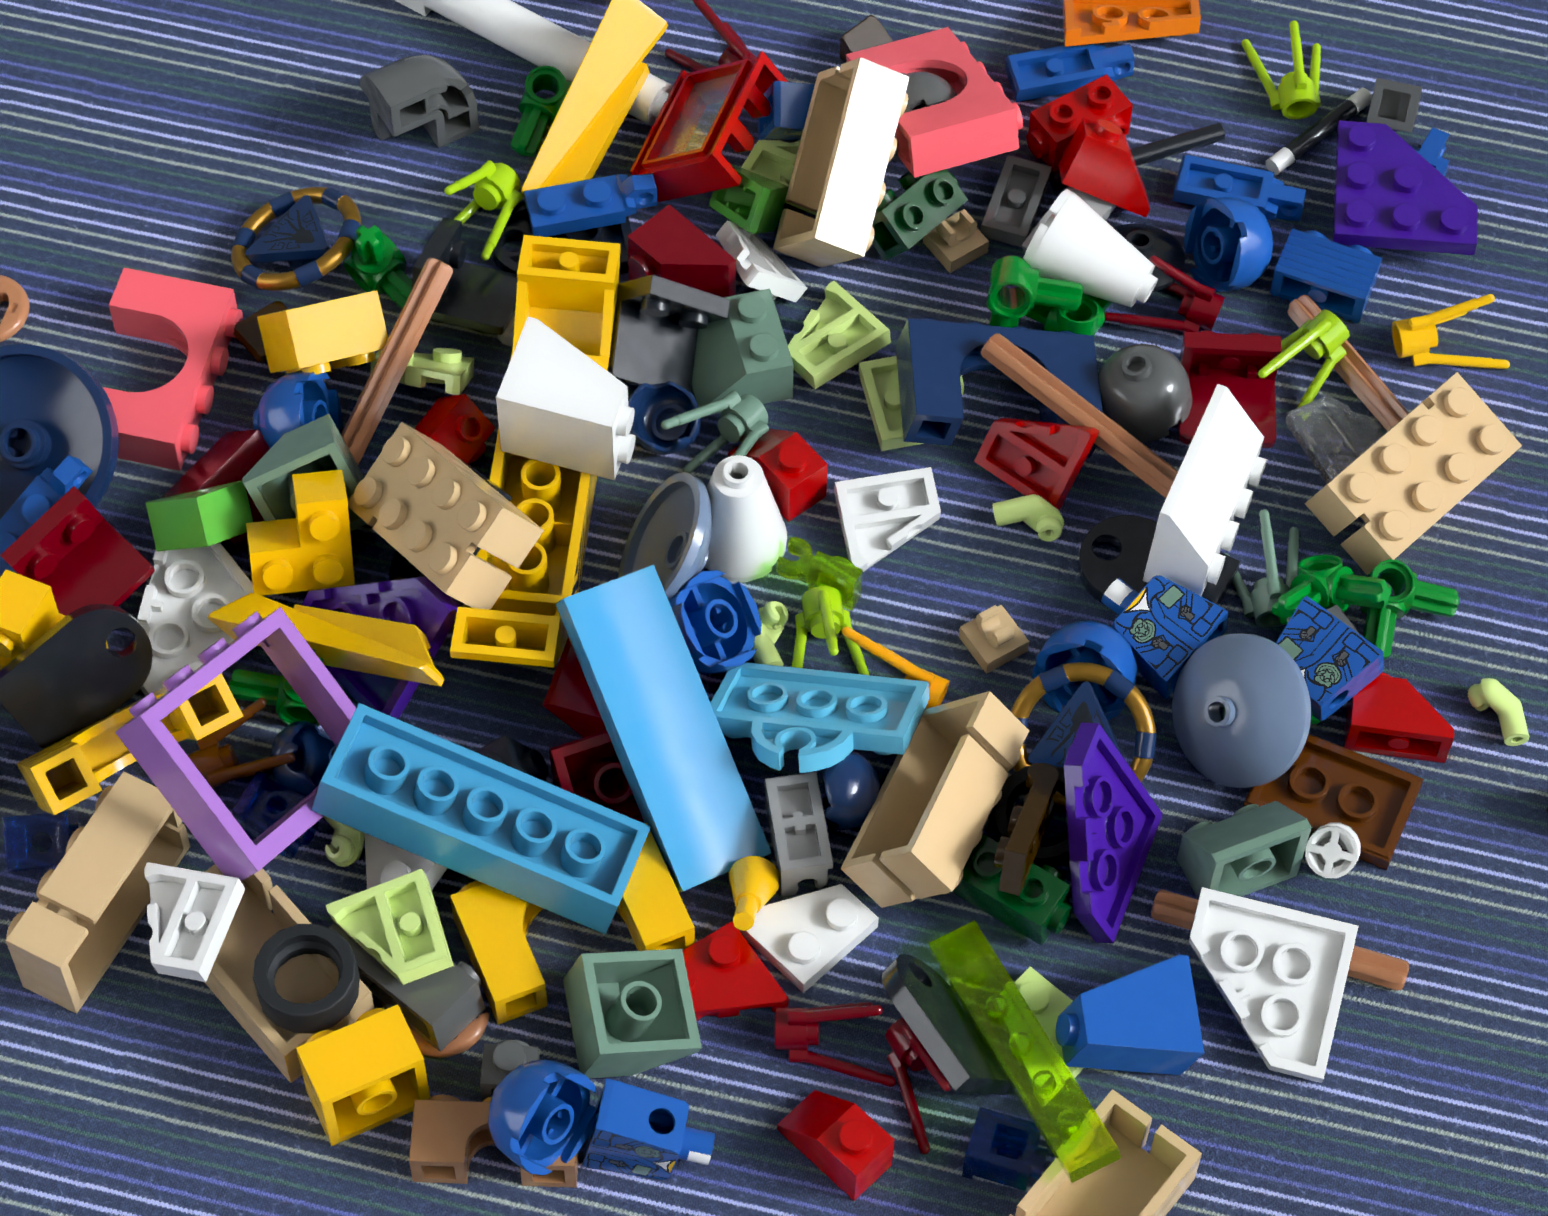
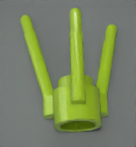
[1241,20,1321,119]
[444,160,523,260]
[1258,309,1350,420]
[792,586,869,675]

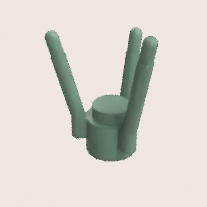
[661,391,769,474]
[1224,509,1299,627]

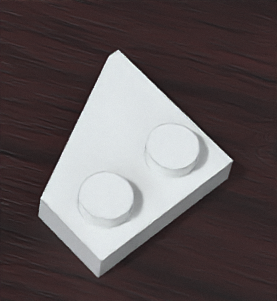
[716,220,807,302]

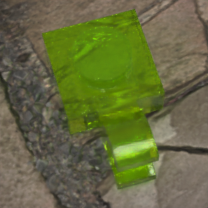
[777,537,863,611]

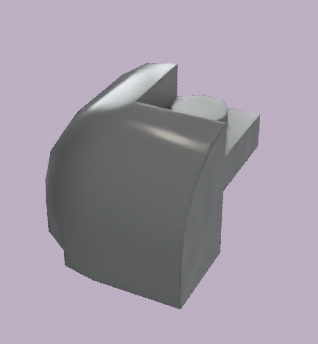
[360,55,479,148]

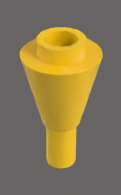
[729,856,780,931]

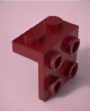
[1178,330,1282,449]

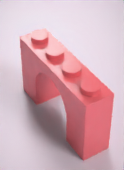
[846,27,1023,178]
[103,268,243,471]

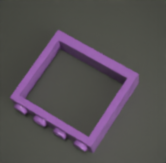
[115,607,356,881]

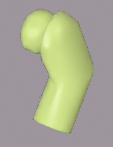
[992,494,1064,542]
[752,601,789,666]
[1468,678,1529,746]
[323,816,365,867]

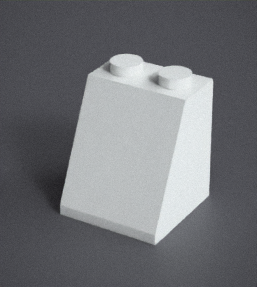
[496,317,636,480]

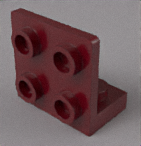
[0,486,155,616]

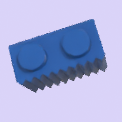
[1270,228,1382,324]

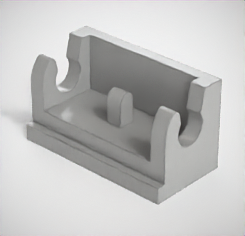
[765,772,833,897]

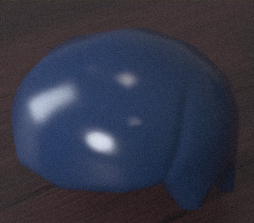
[628,381,701,455]
[270,720,336,799]
[824,751,881,831]

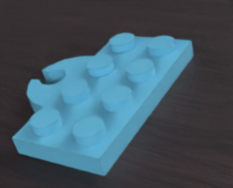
[710,662,930,773]

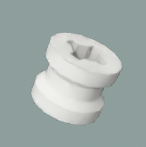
[1305,822,1361,878]

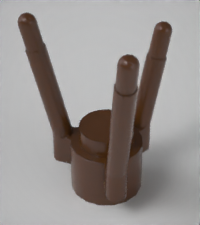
[188,698,295,788]

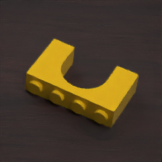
[16,673,244,815]
[450,823,695,1025]

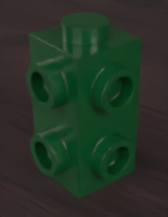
[872,169,968,261]
[953,834,1073,946]

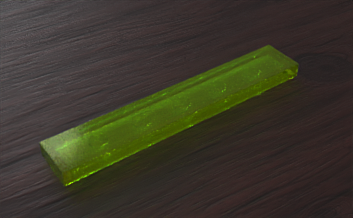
[928,920,1121,1183]

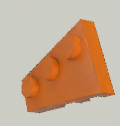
[1063,0,1201,47]

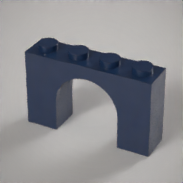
[896,318,1103,458]

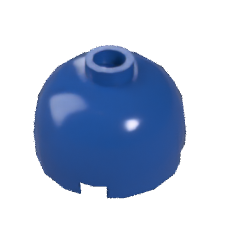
[1184,197,1274,293]
[253,371,342,448]
[669,570,762,675]
[1032,620,1137,720]
[488,1060,597,1175]

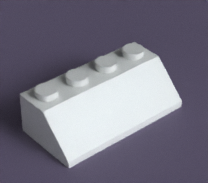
[1143,384,1267,596]

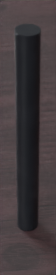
[1050,123,1225,190]

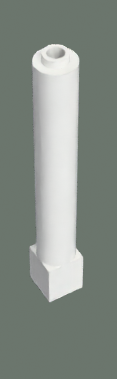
[395,0,673,125]

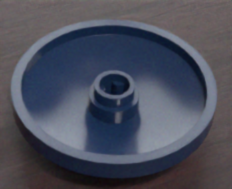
[0,344,119,519]

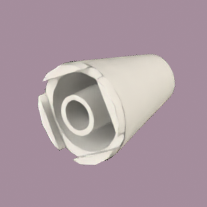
[1023,189,1158,307]
[704,455,787,583]

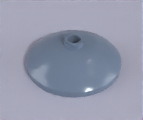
[618,472,712,601]
[1172,633,1311,788]

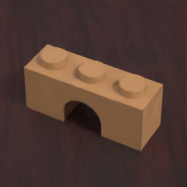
[409,1095,579,1188]

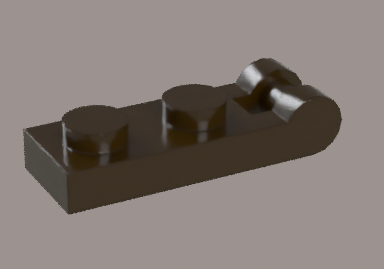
[994,763,1059,896]

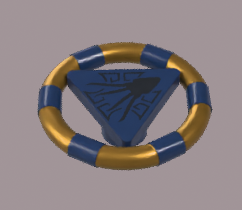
[231,187,361,291]
[1011,662,1157,810]

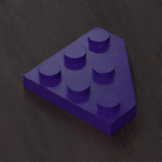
[1333,120,1478,255]
[301,576,461,719]
[1064,723,1163,944]

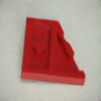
[974,418,1100,510]
[683,921,789,1021]

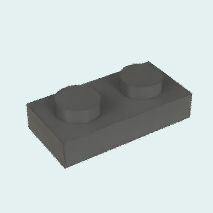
[981,155,1052,247]

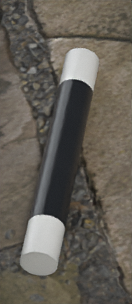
[1265,88,1372,175]

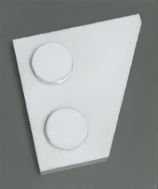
[834,467,941,576]
[144,862,245,982]
[738,884,879,993]

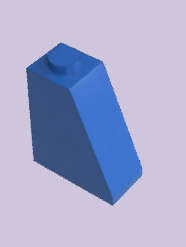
[1055,955,1204,1075]

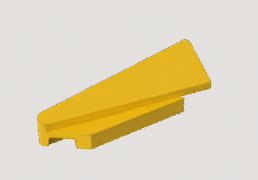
[521,0,668,199]
[207,593,444,687]

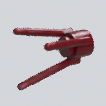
[664,0,757,71]
[1104,255,1225,332]
[775,1002,896,1087]
[885,1018,952,1155]

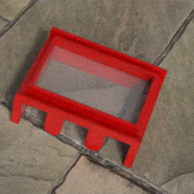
[630,51,788,202]

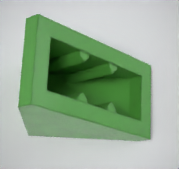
[708,164,789,234]
[145,480,253,551]

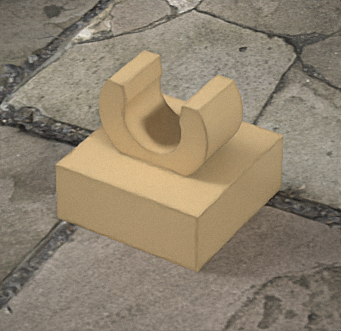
[923,209,989,273]
[959,605,1029,674]

